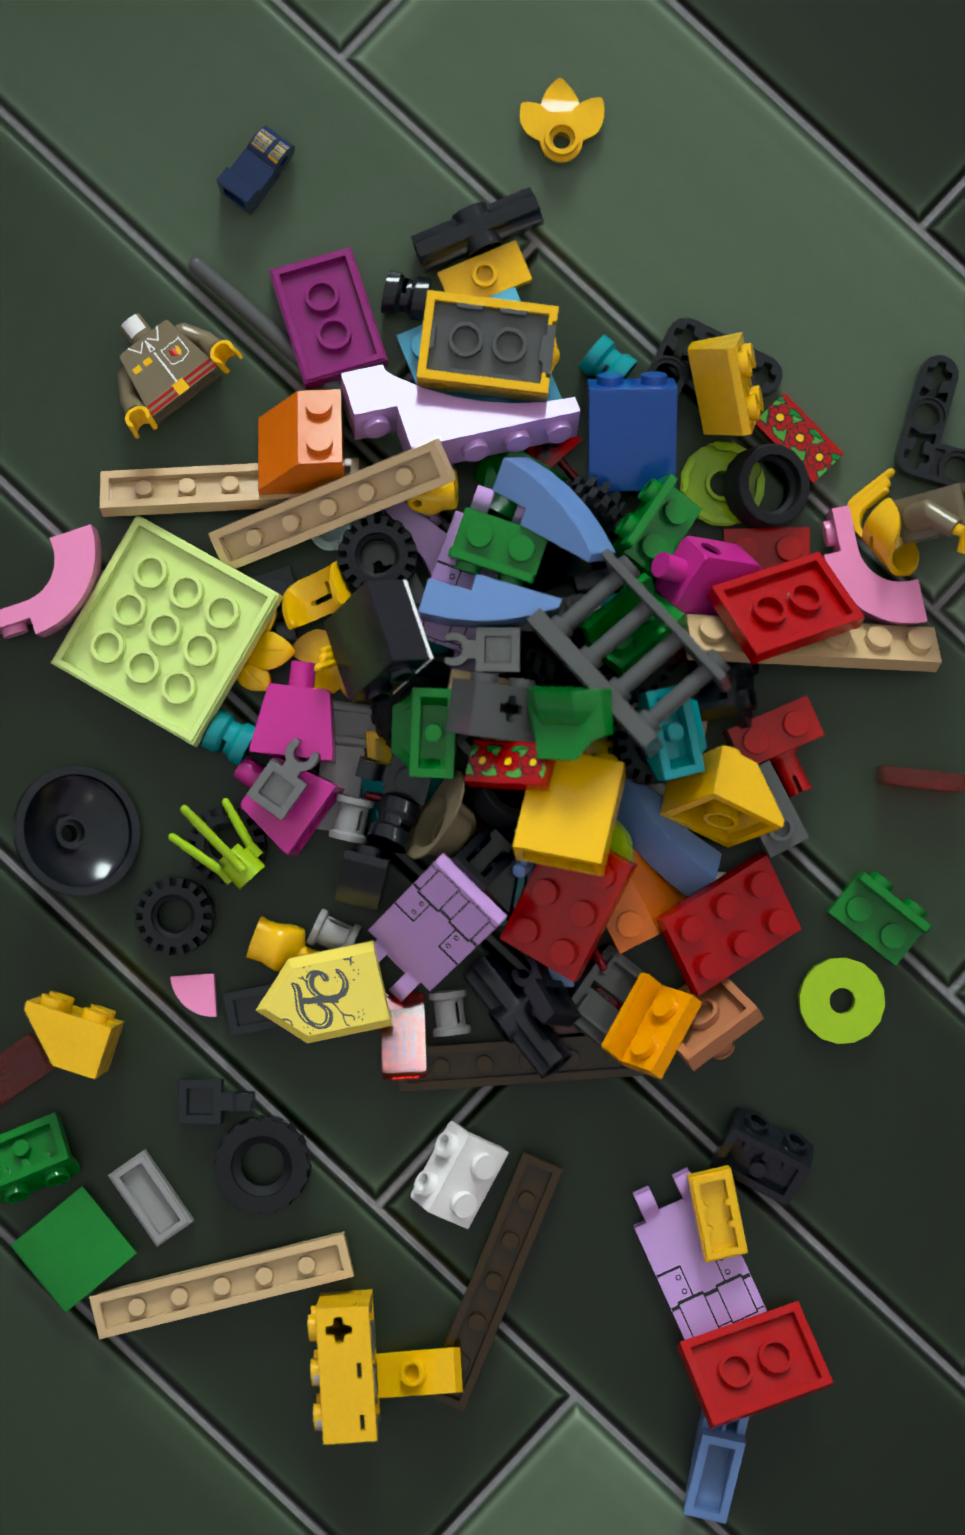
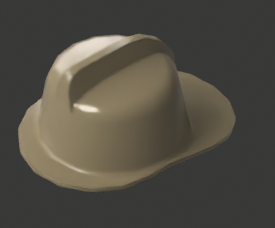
[406,770,477,859]

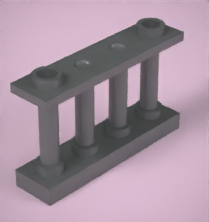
[527,549,731,758]

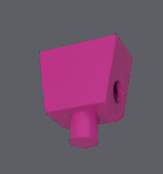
[651,536,761,616]
[249,661,336,763]
[234,756,345,856]

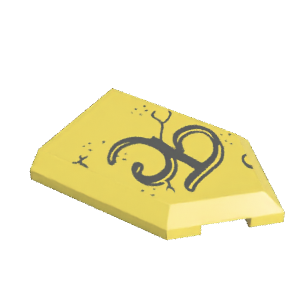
[256,940,393,1044]

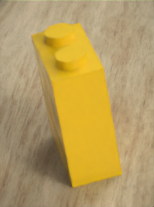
[513,752,626,877]

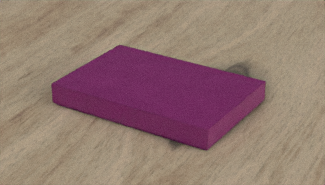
[269,247,388,390]

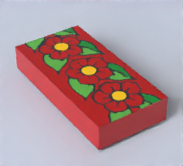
[755,392,844,486]
[464,740,556,791]

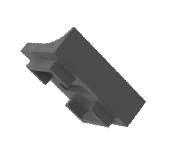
[568,943,645,1048]

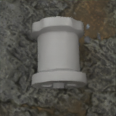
[329,793,375,844]
[307,908,362,949]
[428,988,471,1037]

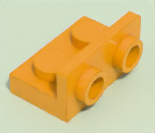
[601,972,702,1079]

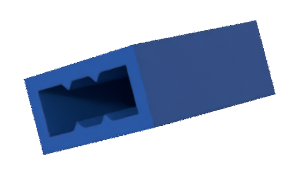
[587,372,678,491]

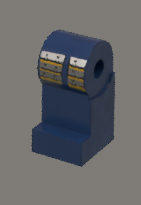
[216,125,295,215]

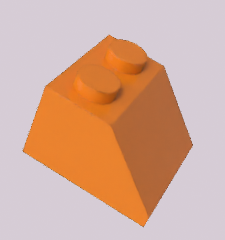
[258,389,345,495]
[605,847,687,954]

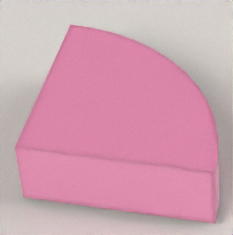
[170,973,218,1017]

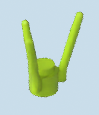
[168,798,265,889]

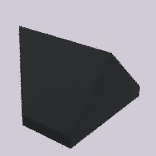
[451,823,519,921]

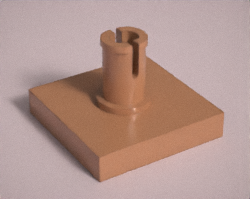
[676,977,764,1071]

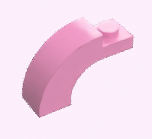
[821,505,927,626]
[0,524,102,639]

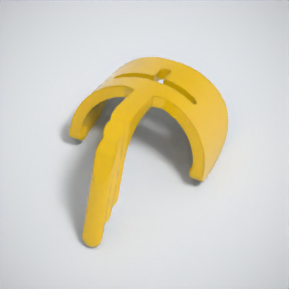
[847,468,919,577]
[282,561,352,672]

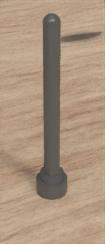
[189,257,341,390]

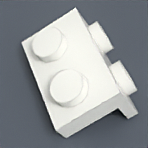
[411,1121,509,1229]

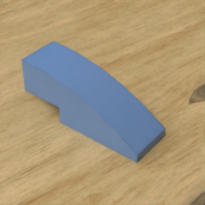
[493,457,615,562]
[418,574,562,629]
[617,779,722,897]
[683,1408,749,1524]

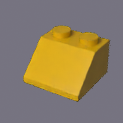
[660,745,784,848]

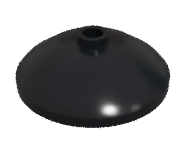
[12,766,140,897]

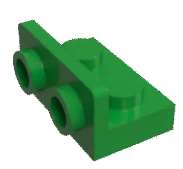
[612,473,702,580]
[448,507,548,587]
[581,573,688,677]
[826,870,932,966]
[0,1112,81,1204]

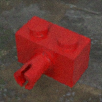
[722,695,824,798]

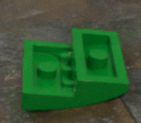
[10,1186,137,1313]

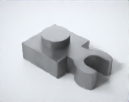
[444,627,521,673]
[246,738,321,821]

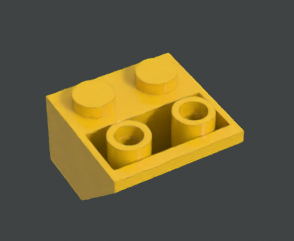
[687,332,764,436]
[24,991,124,1079]

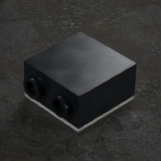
[324,580,434,704]

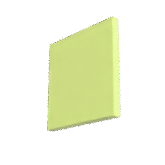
[51,515,284,747]

